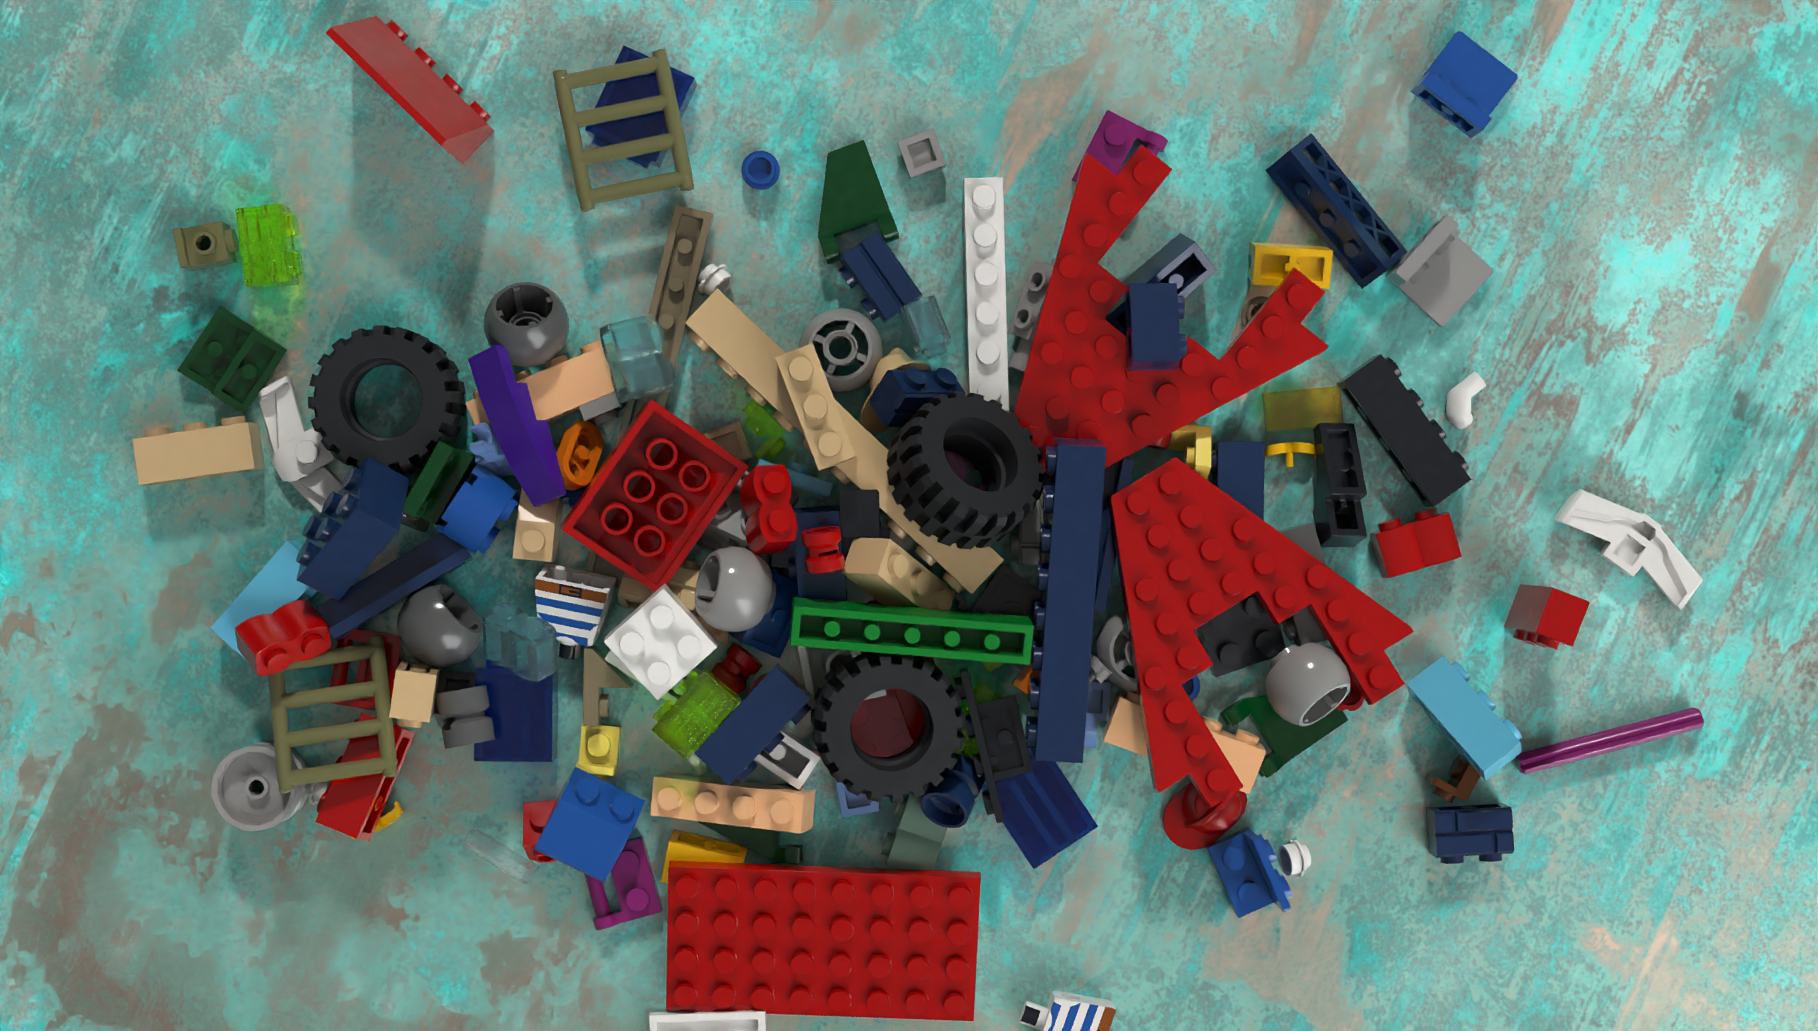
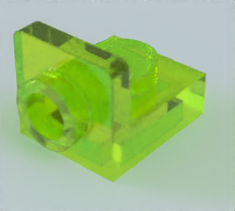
[742,399,788,460]

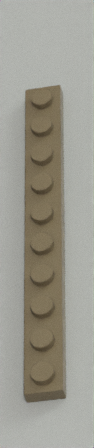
[585,204,714,588]

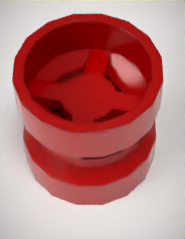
[801,526,845,574]
[709,642,763,695]

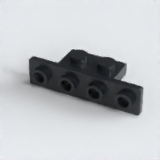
[954,666,1033,823]

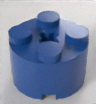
[435,464,520,554]

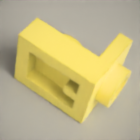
[1168,422,1212,479]
[575,723,622,781]

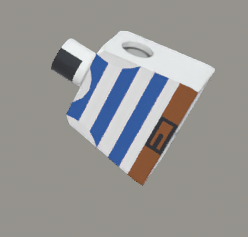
[534,563,617,659]
[1019,991,1116,1031]

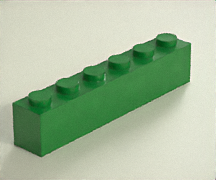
[790,597,1034,665]

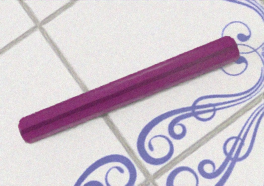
[1516,708,1704,774]

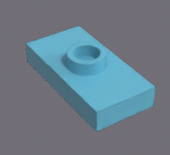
[757,459,834,498]

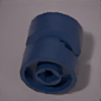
[920,754,986,828]

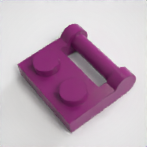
[1072,110,1168,182]
[584,836,663,930]

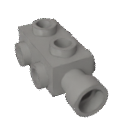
[1007,258,1055,372]

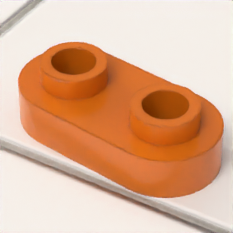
[556,420,603,491]

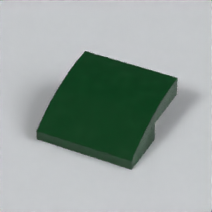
[177,305,287,414]
[403,441,477,525]

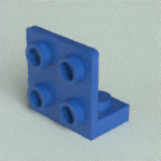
[1410,31,1518,138]
[1206,827,1293,918]

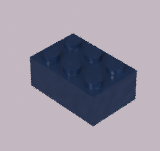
[296,457,409,601]

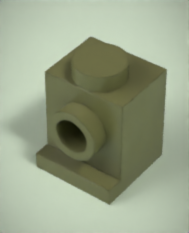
[173,221,239,271]

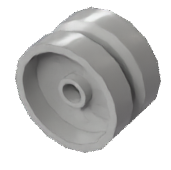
[211,741,308,831]

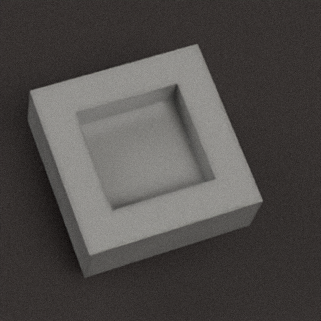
[897,128,947,180]
[578,392,624,426]

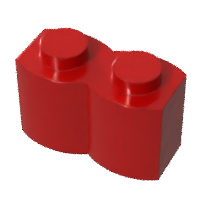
[740,464,797,554]
[1369,507,1462,578]
[235,600,331,676]

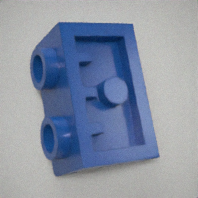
[729,570,798,659]

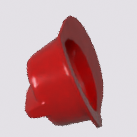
[1163,782,1247,850]

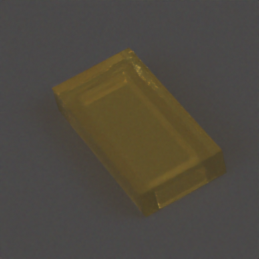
[1262,386,1343,432]

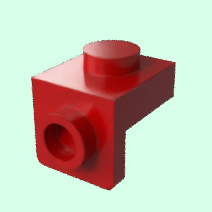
[523,800,556,863]

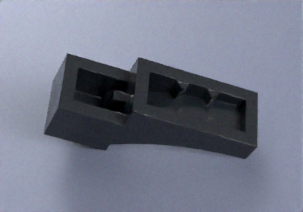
[1313,423,1367,547]

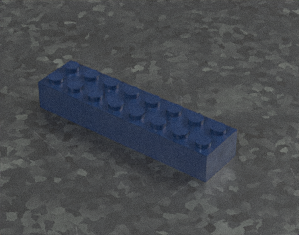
[1025,437,1106,763]

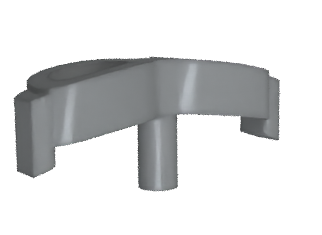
[1089,654,1112,685]

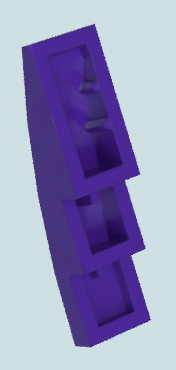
[468,345,567,507]

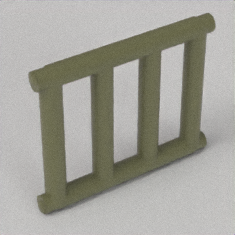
[553,49,694,212]
[268,636,397,793]

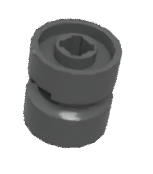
[435,685,496,749]

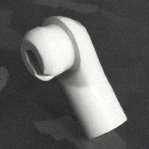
[1446,371,1486,429]

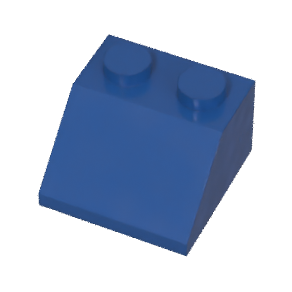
[534,767,645,883]

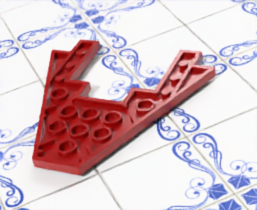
[1013,145,1329,476]
[1107,457,1414,808]

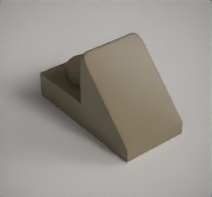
[583,646,634,726]

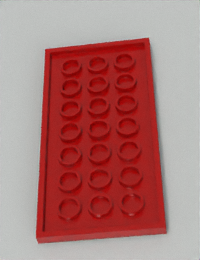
[666,861,981,1021]

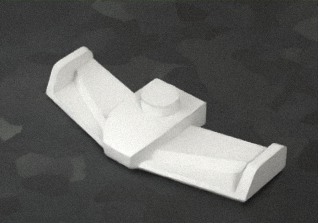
[257,376,342,513]
[1554,489,1703,611]

